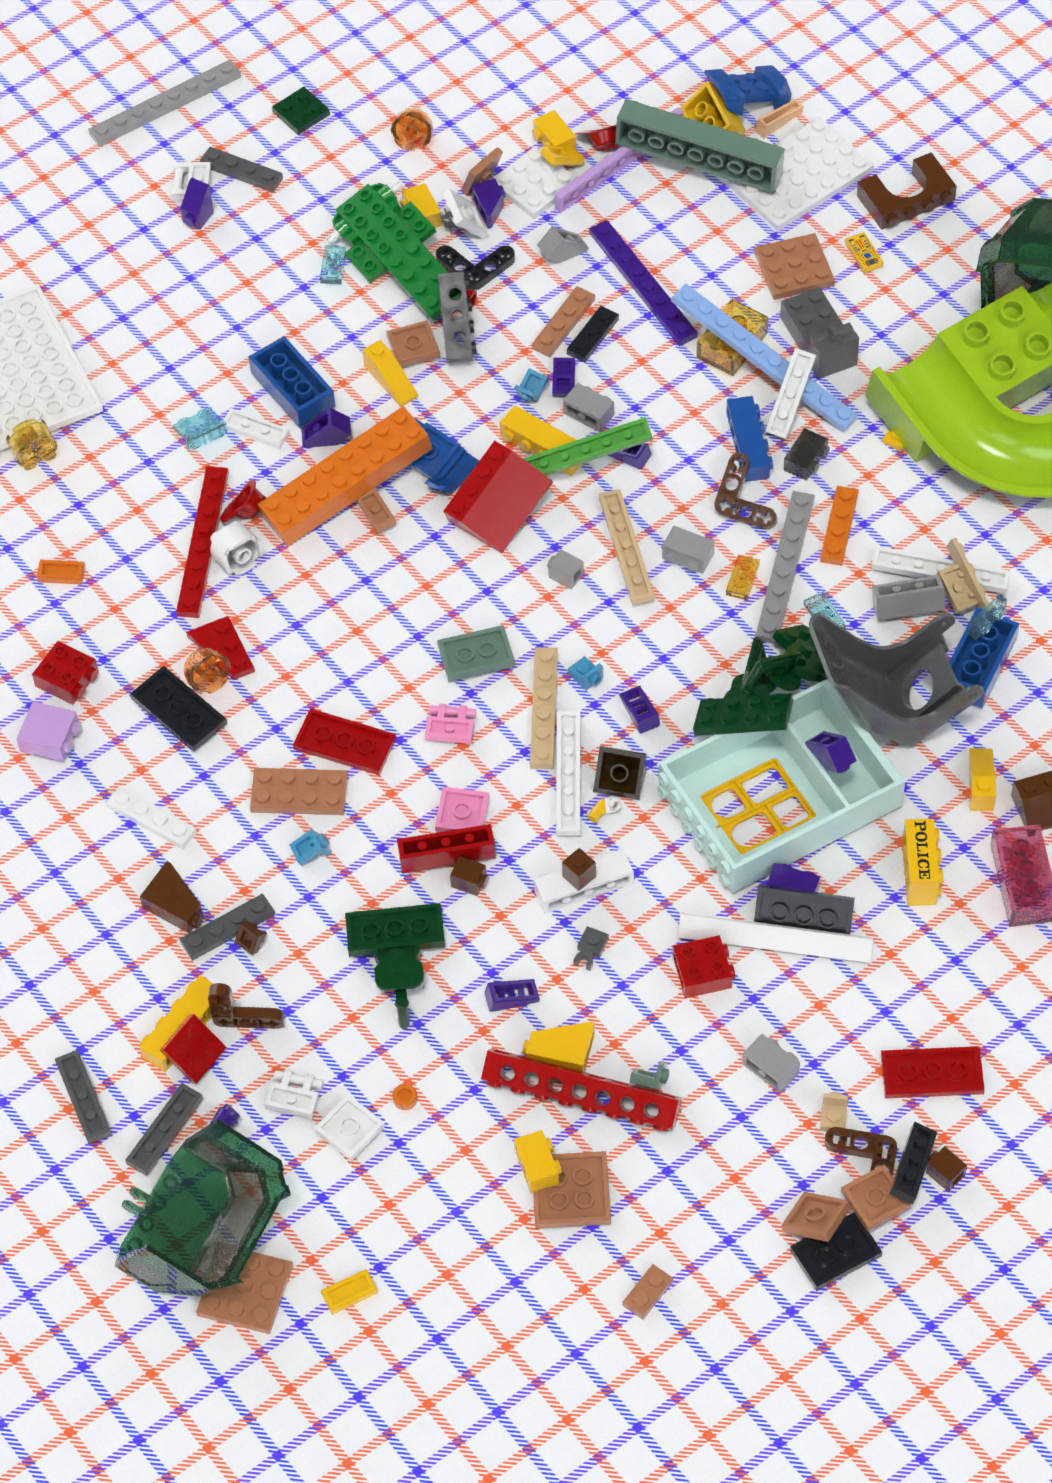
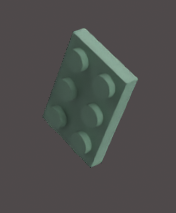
[437,625,515,682]

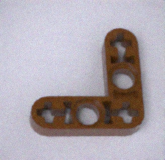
[714,452,778,529]
[208,983,285,1029]
[825,1127,897,1177]

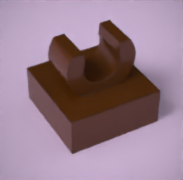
[235,921,267,955]

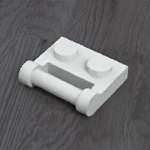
[170,162,211,202]

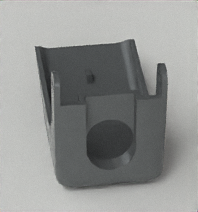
[809,612,984,746]

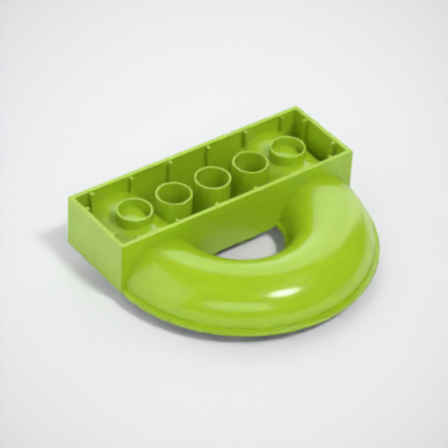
[865,282,1052,498]

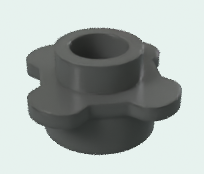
[442,208,457,233]

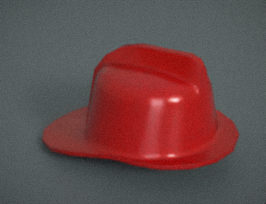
[575,125,619,151]
[220,479,266,523]

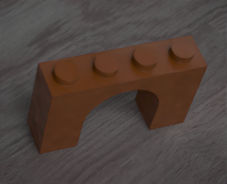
[857,152,957,230]

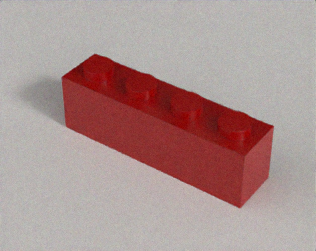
[397,824,496,874]

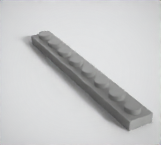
[88,59,241,147]
[755,491,815,644]

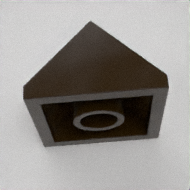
[593,746,646,800]

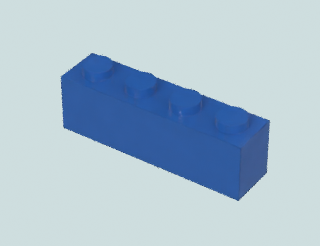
[726,396,773,482]

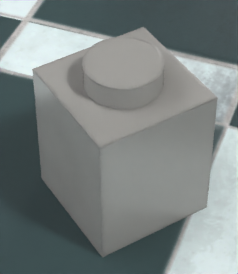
[547,549,584,590]

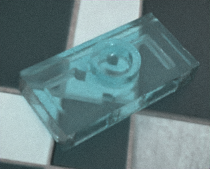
[803,591,846,629]

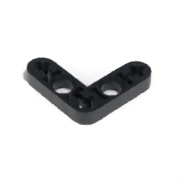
[436,245,515,290]

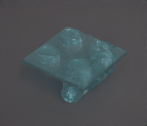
[171,408,227,450]

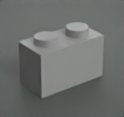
[563,383,614,432]
[662,525,715,574]
[742,1034,800,1093]

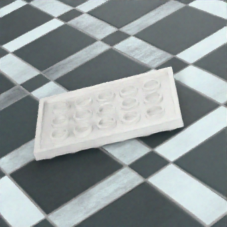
[723,116,874,232]

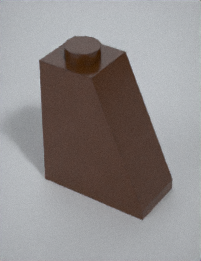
[140,861,203,933]

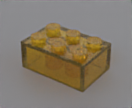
[696,299,768,376]

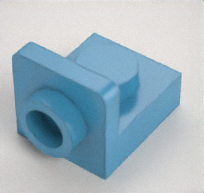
[568,656,603,691]
[289,829,331,866]

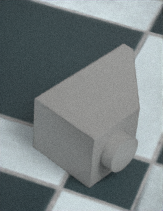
[537,226,589,263]

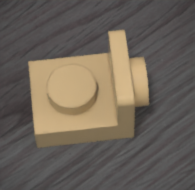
[820,1092,849,1131]

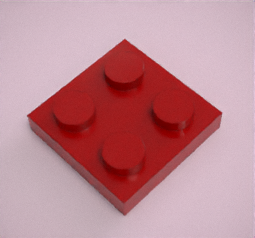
[160,1014,227,1084]

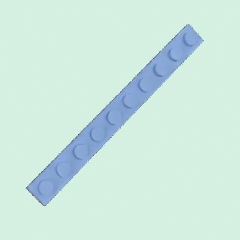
[671,283,858,433]

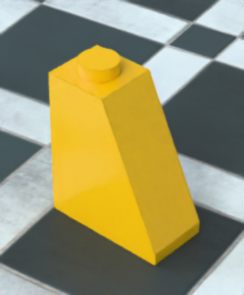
[522,1022,595,1072]

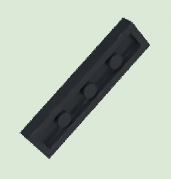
[889,1122,937,1205]

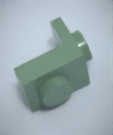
[629,1061,669,1089]

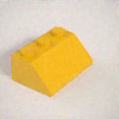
[680,81,746,135]

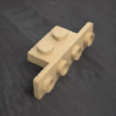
[936,538,996,614]

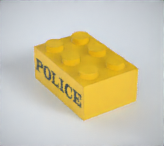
[902,819,943,906]

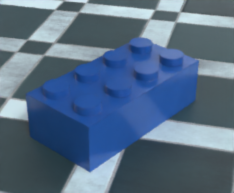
[248,336,335,428]
[950,607,1020,709]

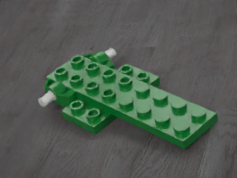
[326,180,461,321]

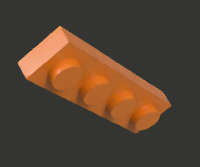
[820,486,859,566]

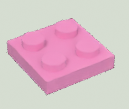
[435,787,490,832]

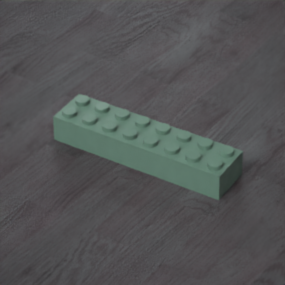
[615,99,785,194]

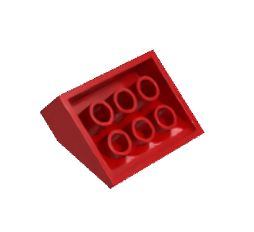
[443,440,553,553]

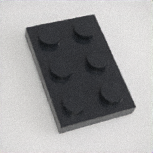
[790,1212,882,1291]

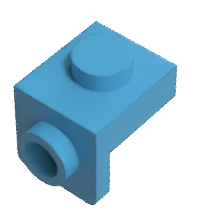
[514,368,549,402]

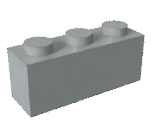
[872,575,945,621]

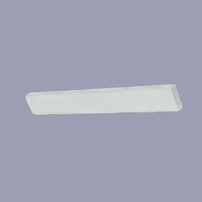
[678,912,873,963]

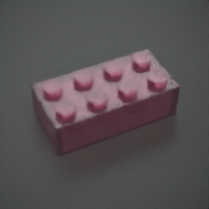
[990,824,1052,927]

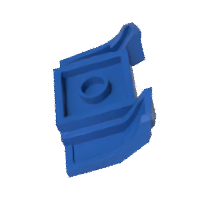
[704,65,792,116]
[409,418,479,494]

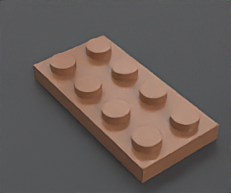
[250,768,348,815]

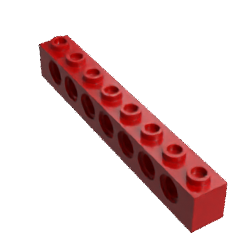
[481,1048,682,1132]

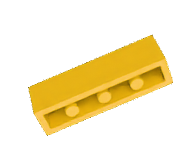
[499,405,582,476]
[140,975,213,1073]

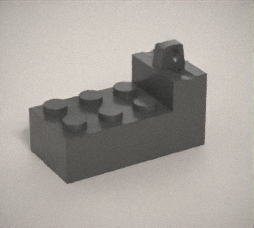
[780,287,859,379]

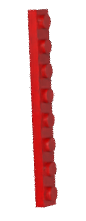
[176,466,229,618]

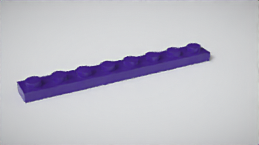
[589,220,698,346]

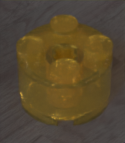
[6,419,58,470]

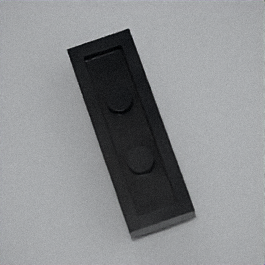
[567,306,619,363]

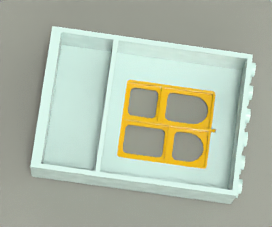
[657,679,905,894]

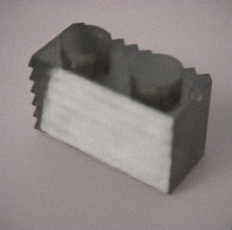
[783,428,830,480]

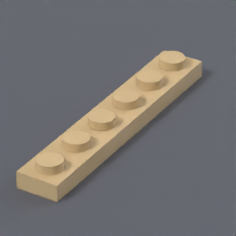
[599,489,654,606]
[530,647,558,769]

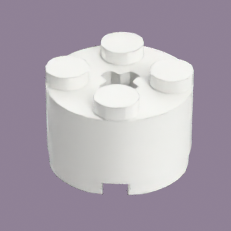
[210,521,263,575]

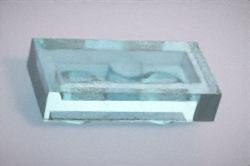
[320,245,346,284]
[969,594,1007,640]

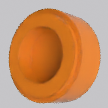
[392,1084,418,1110]

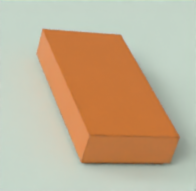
[37,559,85,585]

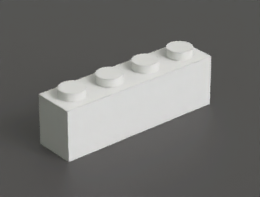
[534,849,634,914]

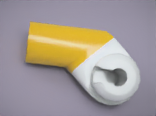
[587,798,621,823]

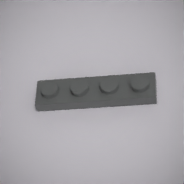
[200,147,283,193]
[180,893,275,961]
[55,1050,112,1144]
[125,1083,203,1176]

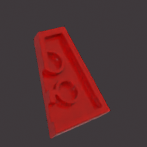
[186,616,255,680]

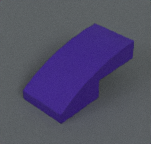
[552,358,575,396]

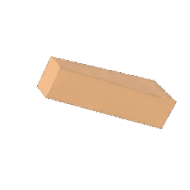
[755,99,804,139]

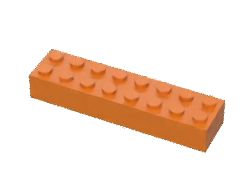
[258,406,433,547]

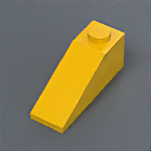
[362,340,419,407]
[969,748,996,811]

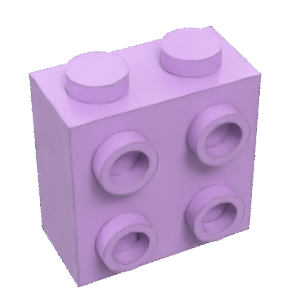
[17,701,81,762]

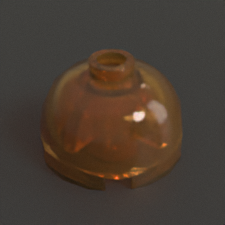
[391,108,433,151]
[184,647,231,694]

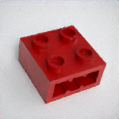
[32,641,99,705]
[673,935,736,999]

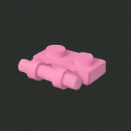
[425,704,476,744]

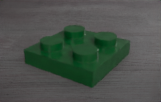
[272,86,330,135]

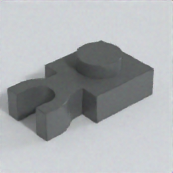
[573,926,609,971]

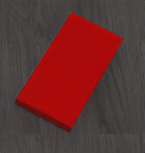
[293,708,397,776]
[880,1046,985,1099]

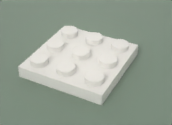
[492,146,576,219]

